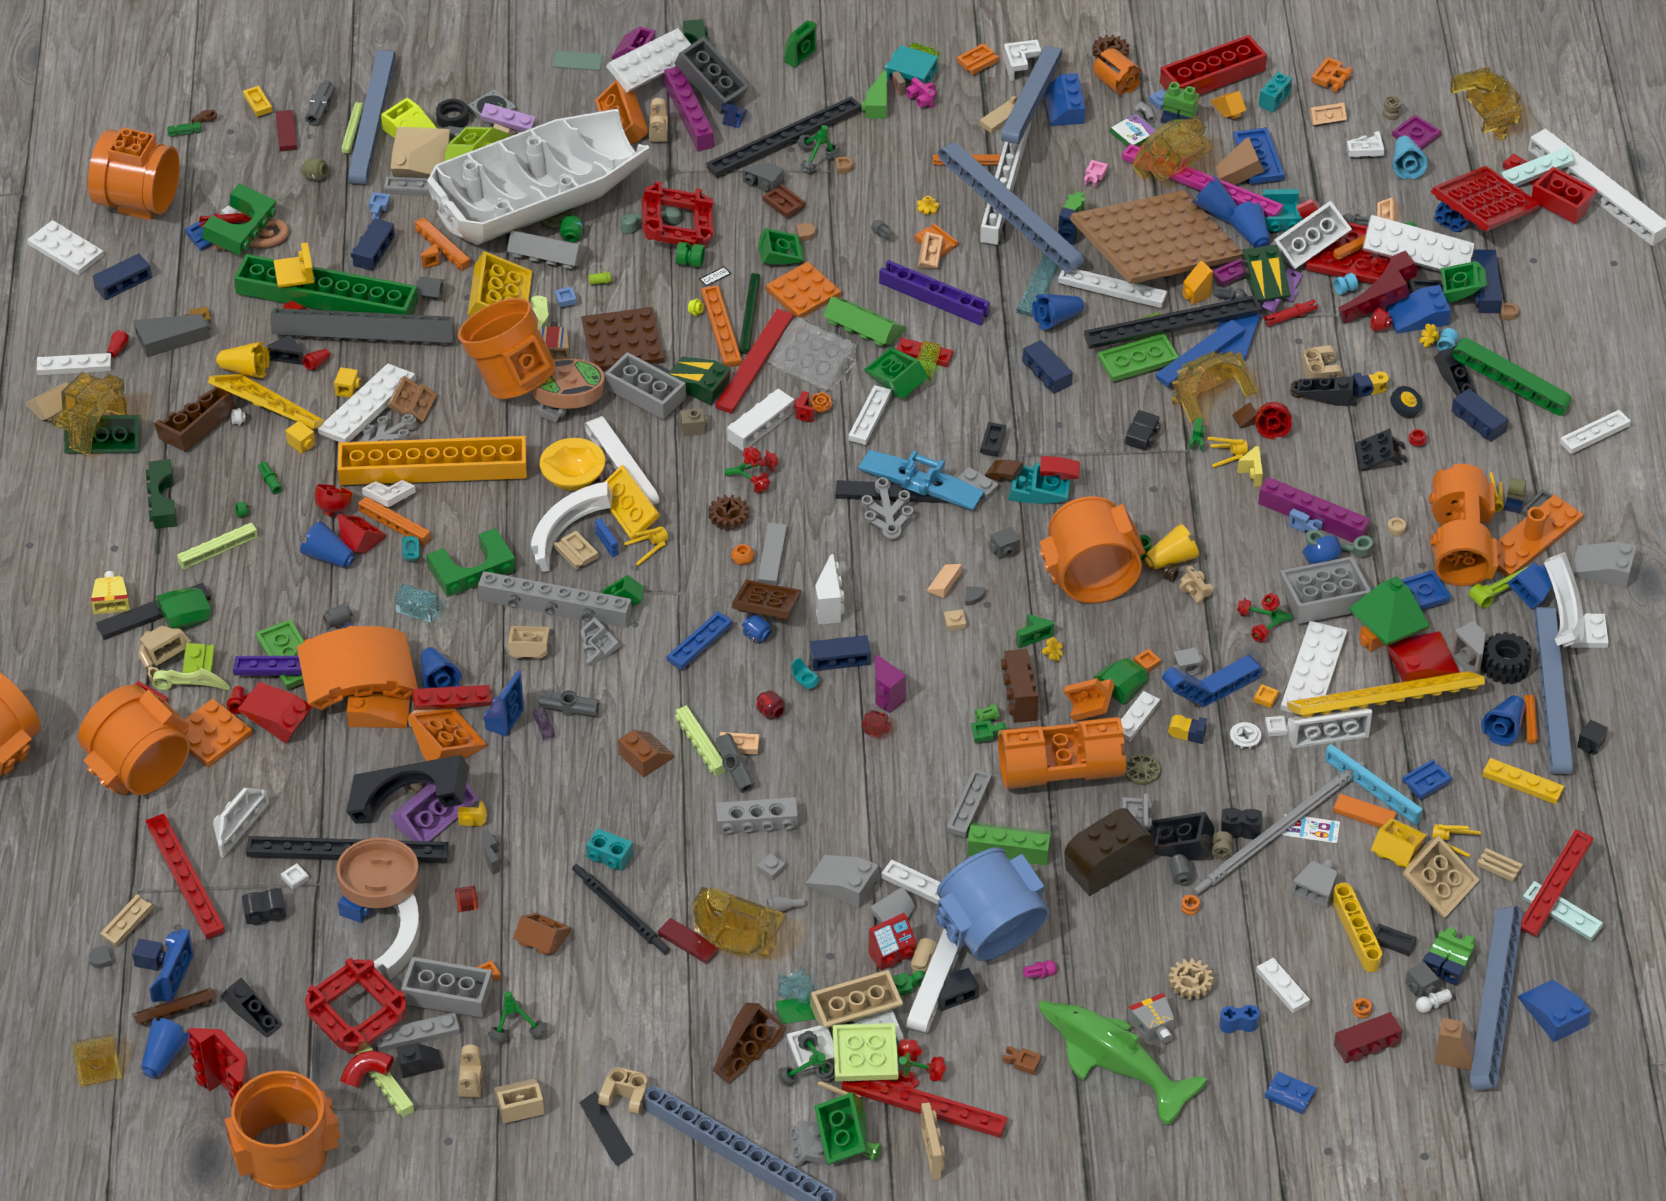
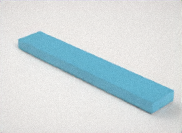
[1325,744,1423,825]

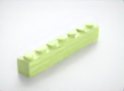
[177,523,258,570]
[675,705,726,776]
[355,1045,414,1118]

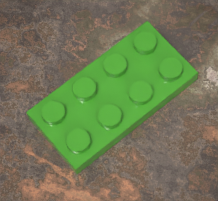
[1097,334,1179,382]
[255,619,304,690]

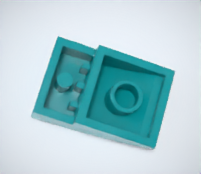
[1008,462,1070,504]

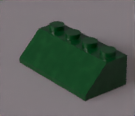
[64,415,142,453]

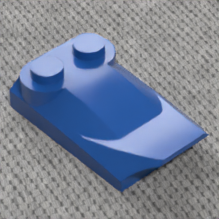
[149,928,194,1003]

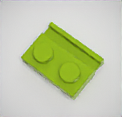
[182,643,215,673]

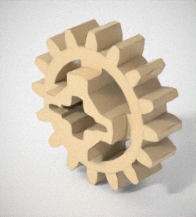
[1168,958,1214,1000]

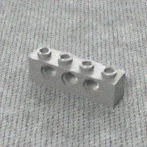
[716,797,798,834]

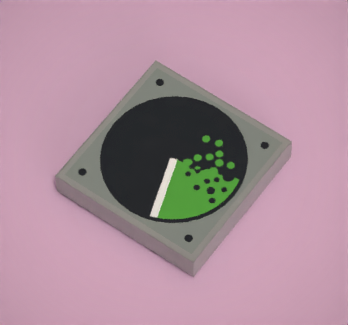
[467,89,516,127]

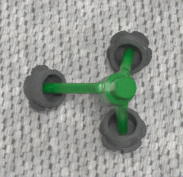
[798,125,841,174]
[488,991,548,1044]
[778,1031,835,1086]

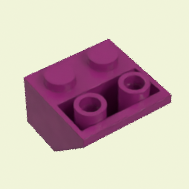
[611,26,656,60]

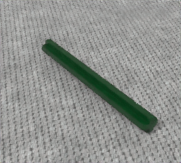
[739,273,760,354]

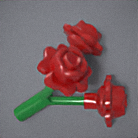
[724,446,778,494]

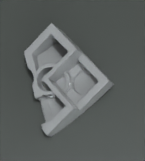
[580,617,622,666]
[870,887,915,923]

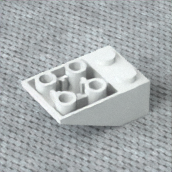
[815,554,844,625]

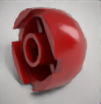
[1255,401,1292,440]
[314,484,353,516]

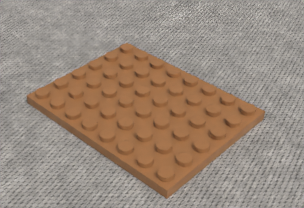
[1070,190,1242,284]

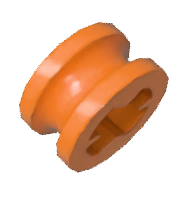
[1181,895,1200,915]
[1353,998,1372,1019]

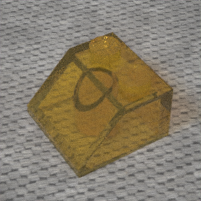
[72,1034,122,1086]

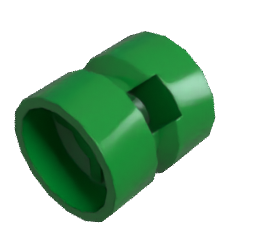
[676,242,705,268]

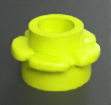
[688,299,703,316]

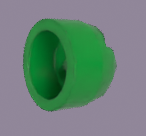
[235,502,250,517]

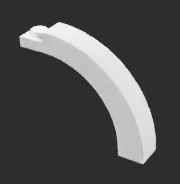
[531,482,612,572]
[1544,552,1584,648]

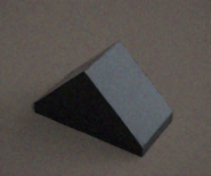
[267,335,304,365]

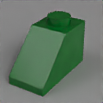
[601,575,644,607]

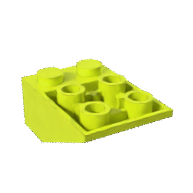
[381,98,437,138]

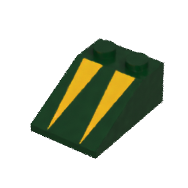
[1241,244,1291,302]
[669,356,731,406]

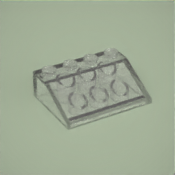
[768,316,859,393]

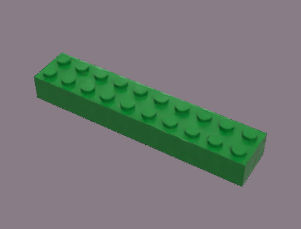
[234,254,418,315]

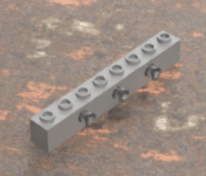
[478,571,632,628]

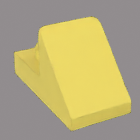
[1237,446,1263,487]

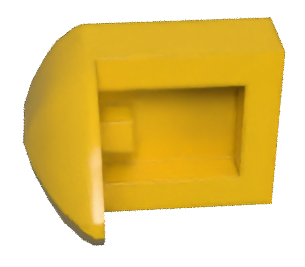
[458,801,487,826]

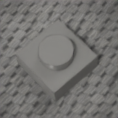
[757,853,786,880]

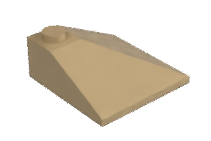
[391,127,450,178]
[1402,835,1479,918]

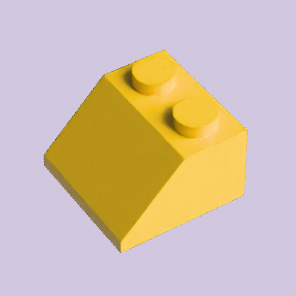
[1371,818,1427,867]

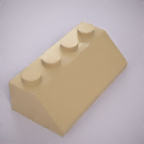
[810,970,903,1029]

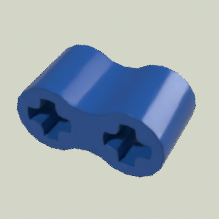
[1219,1005,1260,1033]

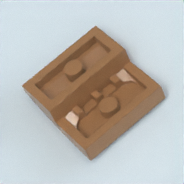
[387,376,437,423]

